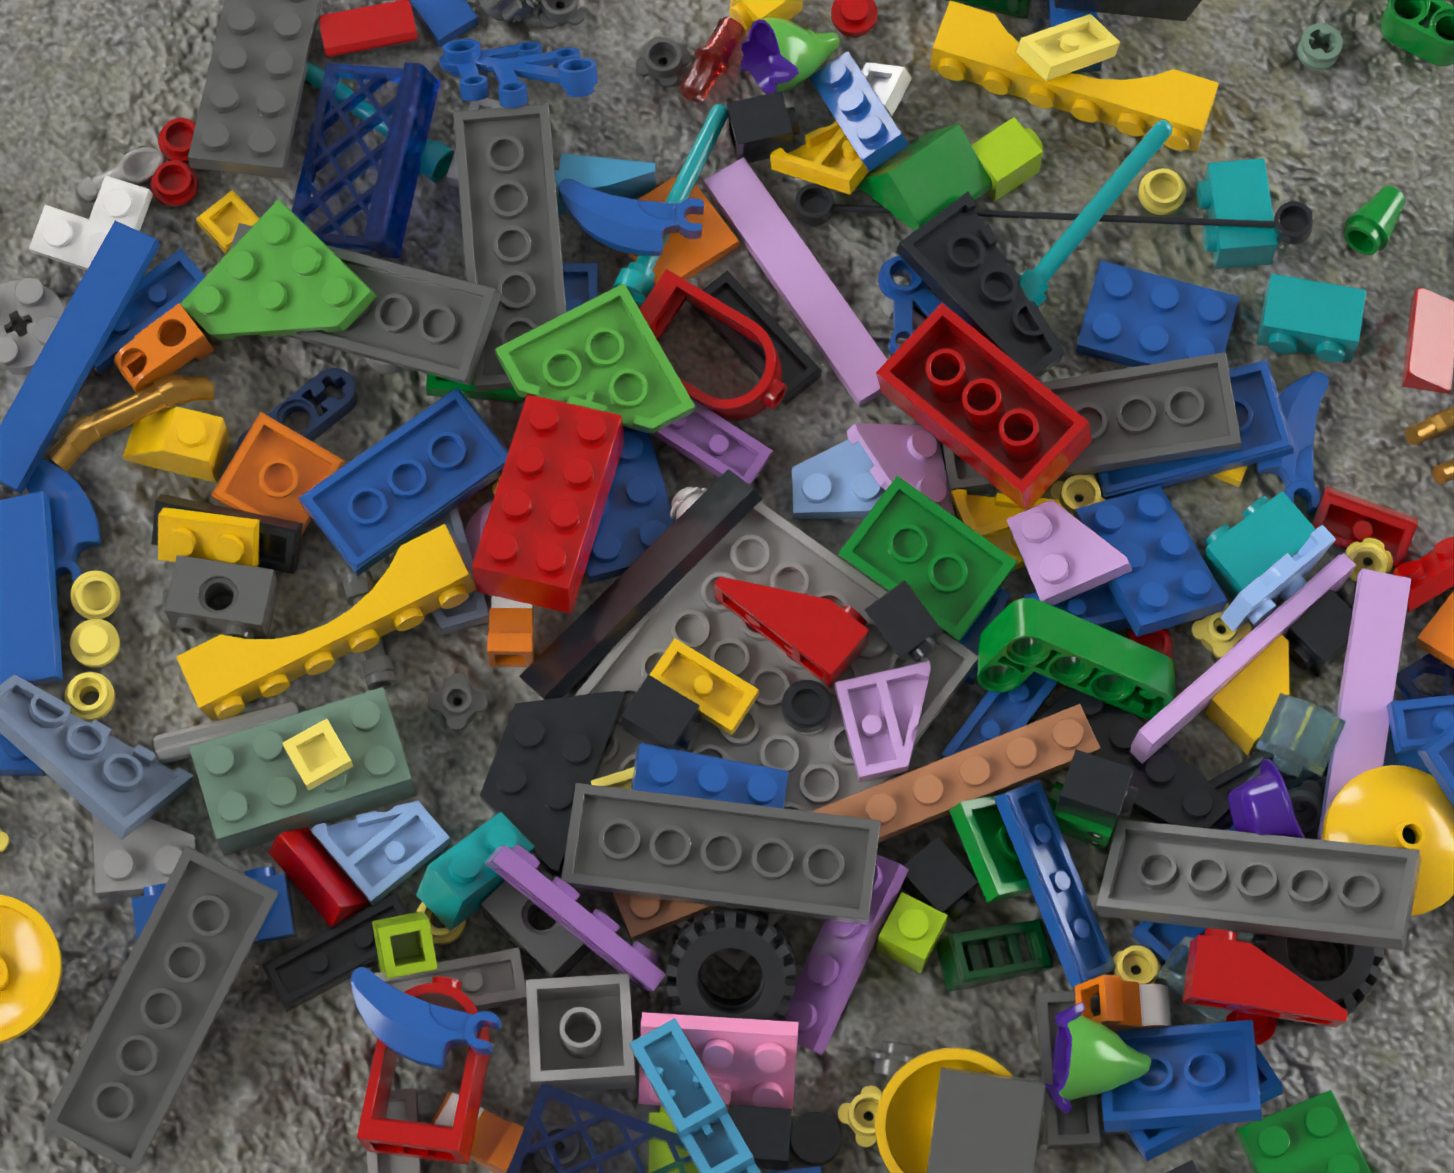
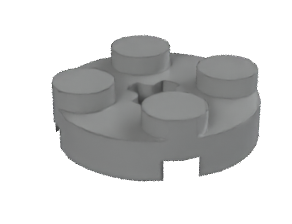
[0,278,65,375]

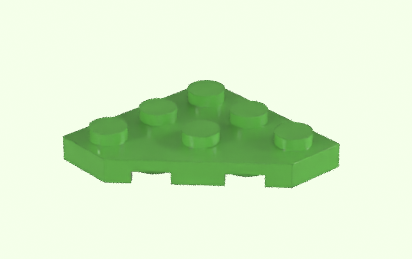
[180,199,377,340]
[495,283,695,434]

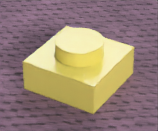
[282,719,353,791]

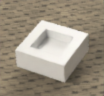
[862,62,912,116]

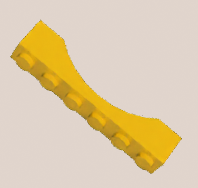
[930,0,1219,152]
[176,524,476,721]

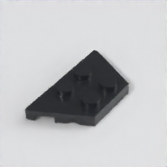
[480,691,626,875]

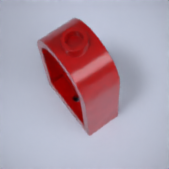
[639,269,787,421]
[357,976,491,1165]

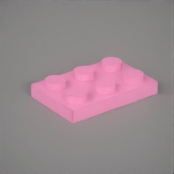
[638,1012,798,1114]

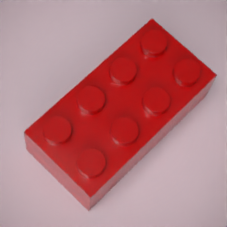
[876,303,1092,511]
[472,394,625,614]

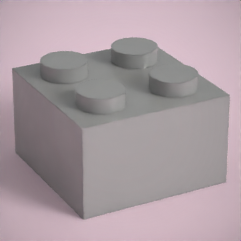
[526,973,637,1095]

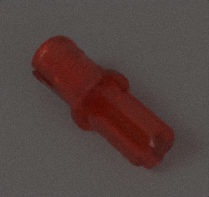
[680,17,746,103]

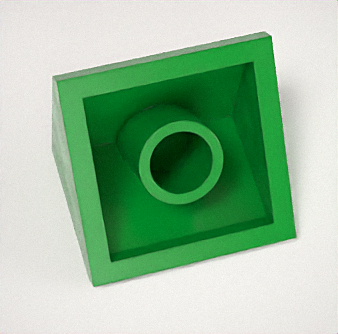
[858,124,992,231]

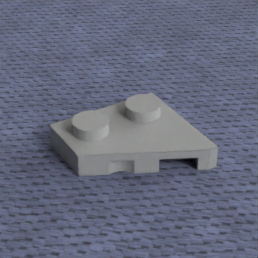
[92,814,198,898]

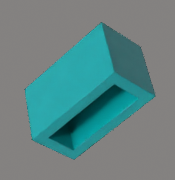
[1196,158,1278,269]
[1256,273,1367,363]
[1203,491,1316,601]
[416,812,535,931]

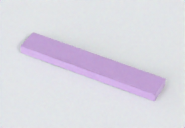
[704,157,887,407]
[1130,553,1356,763]
[1317,568,1411,840]

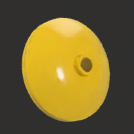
[1322,765,1454,917]
[0,895,62,1044]
[875,1048,1014,1173]

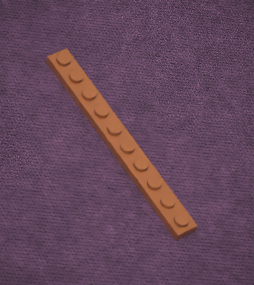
[613,704,1101,942]

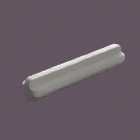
[154,702,299,764]

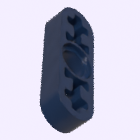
[236,368,358,451]

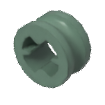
[1297,23,1343,70]

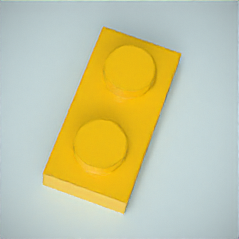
[158,507,259,567]
[650,638,759,736]

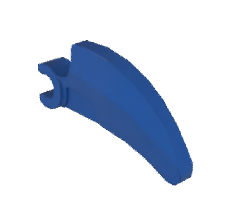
[559,179,704,256]
[1257,372,1329,514]
[26,459,102,595]
[351,967,502,1069]

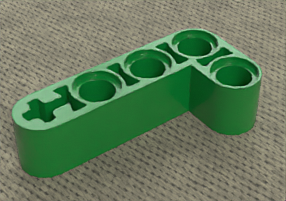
[1380,0,1454,66]
[977,598,1176,720]

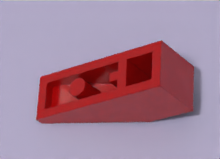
[714,576,869,689]
[1182,929,1348,1028]

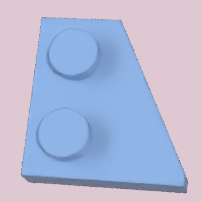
[791,423,887,520]
[1220,525,1336,632]
[310,801,451,905]

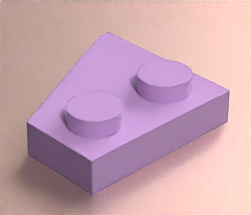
[847,423,954,516]
[1006,499,1133,606]
[835,661,931,782]

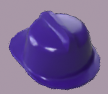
[1228,759,1305,838]

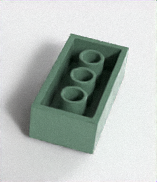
[189,687,417,856]

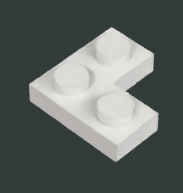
[29,175,153,271]

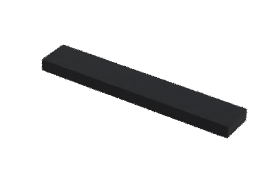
[519,469,763,700]

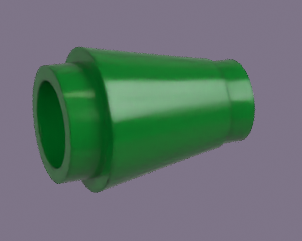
[1344,186,1406,255]

